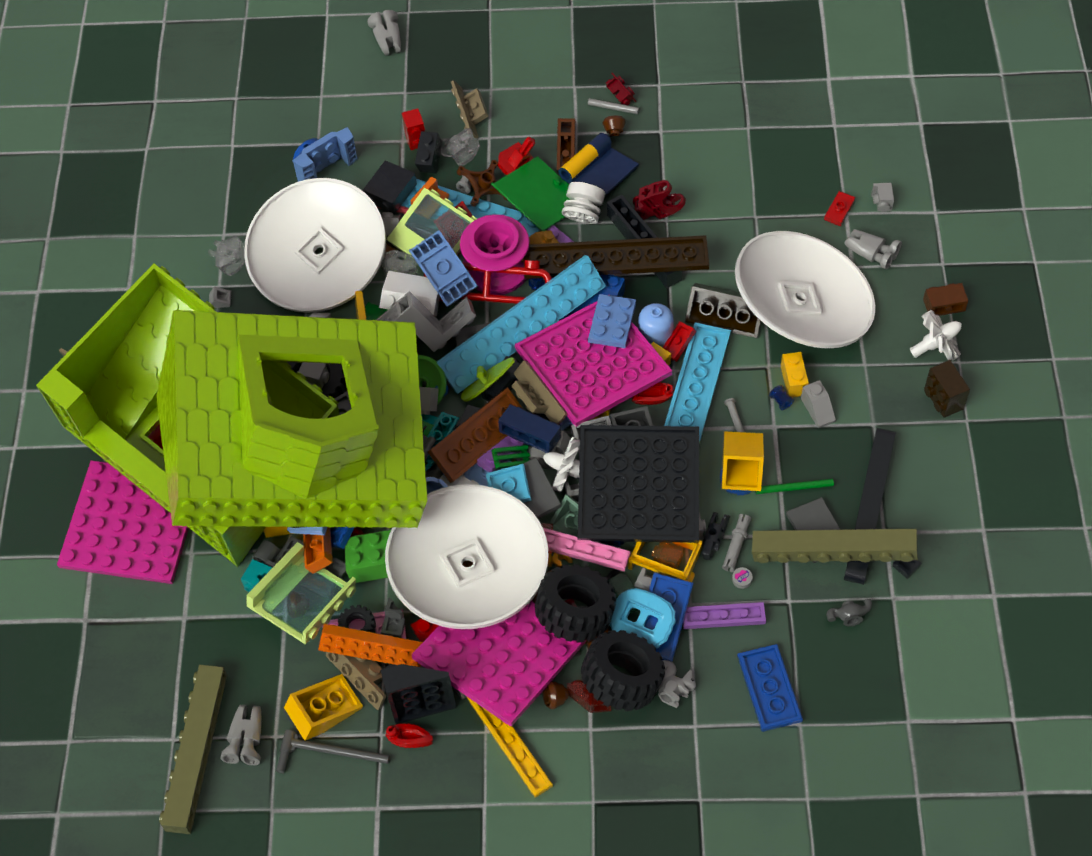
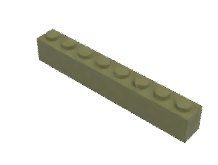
[752,529,918,563]
[159,665,227,834]

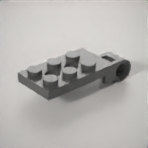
[252,536,347,600]

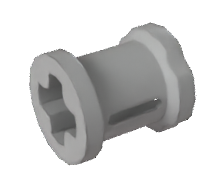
[456,175,472,194]

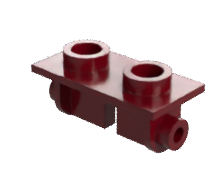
[606,72,637,106]

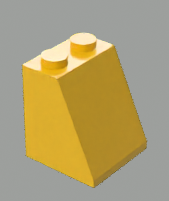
[722,431,764,491]

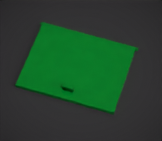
[491,156,570,231]

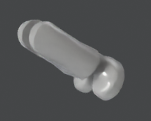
[367,10,401,56]
[844,229,902,270]
[220,705,262,765]

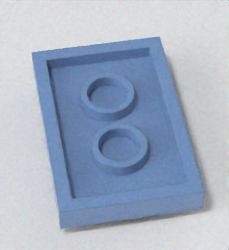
[588,294,636,348]

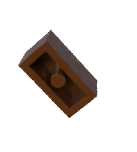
[923,283,968,316]

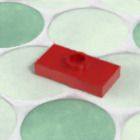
[824,191,855,226]

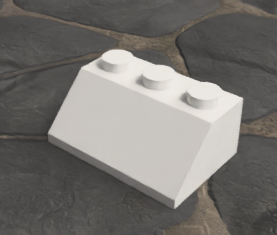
[379,271,440,317]

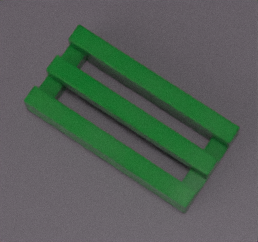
[491,445,530,469]

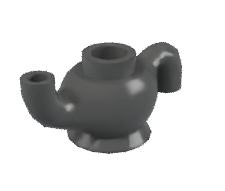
[826,599,872,627]

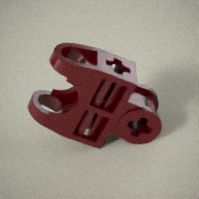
[633,180,686,220]

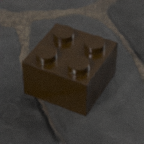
[924,360,970,418]

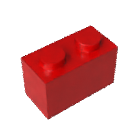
[402,108,425,150]

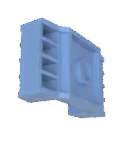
[292,127,358,182]
[409,230,478,307]

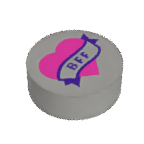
[732,567,753,589]

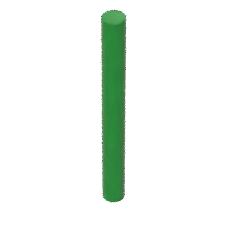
[755,479,834,494]

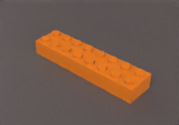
[303,527,333,574]
[318,624,423,667]

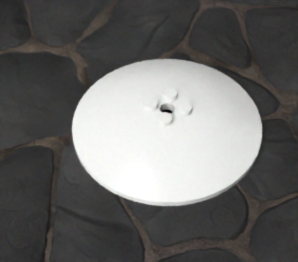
[244,178,386,313]
[735,231,875,348]
[385,484,548,629]

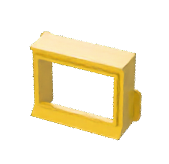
[628,540,703,582]

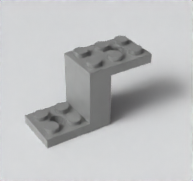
[377,291,476,352]

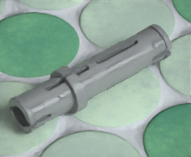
[722,514,751,572]

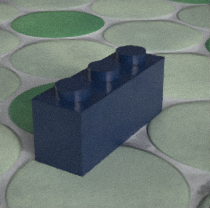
[498,404,561,453]

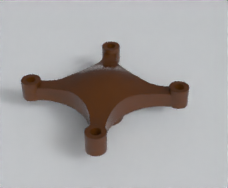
[457,160,507,207]

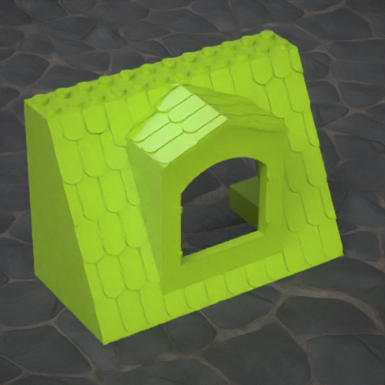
[36,264,340,567]
[156,310,427,528]

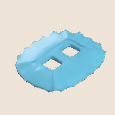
[610,588,676,648]

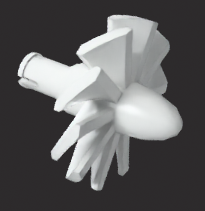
[910,310,962,361]
[543,437,580,492]

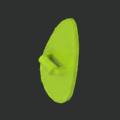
[461,357,515,402]

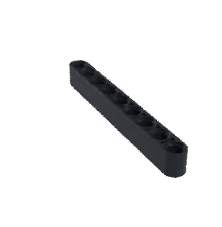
[844,428,896,585]

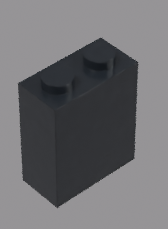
[363,160,417,214]

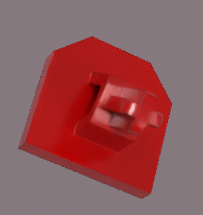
[497,137,535,175]

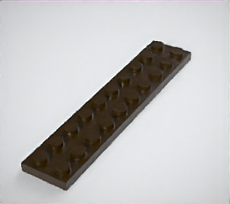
[524,235,709,279]

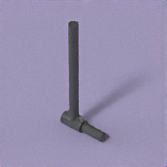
[276,730,390,773]

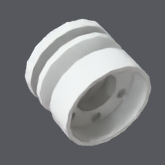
[562,182,605,224]

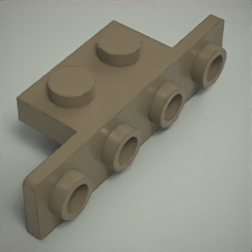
[451,80,489,139]
[512,361,567,425]
[326,652,386,710]

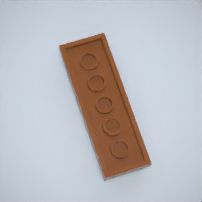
[427,387,523,483]

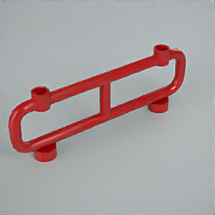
[424,260,552,304]

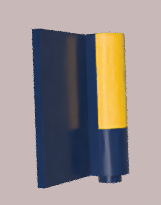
[558,133,639,196]

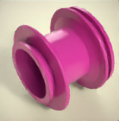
[460,214,530,295]

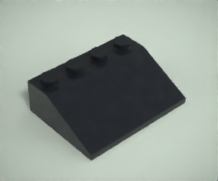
[381,664,456,724]

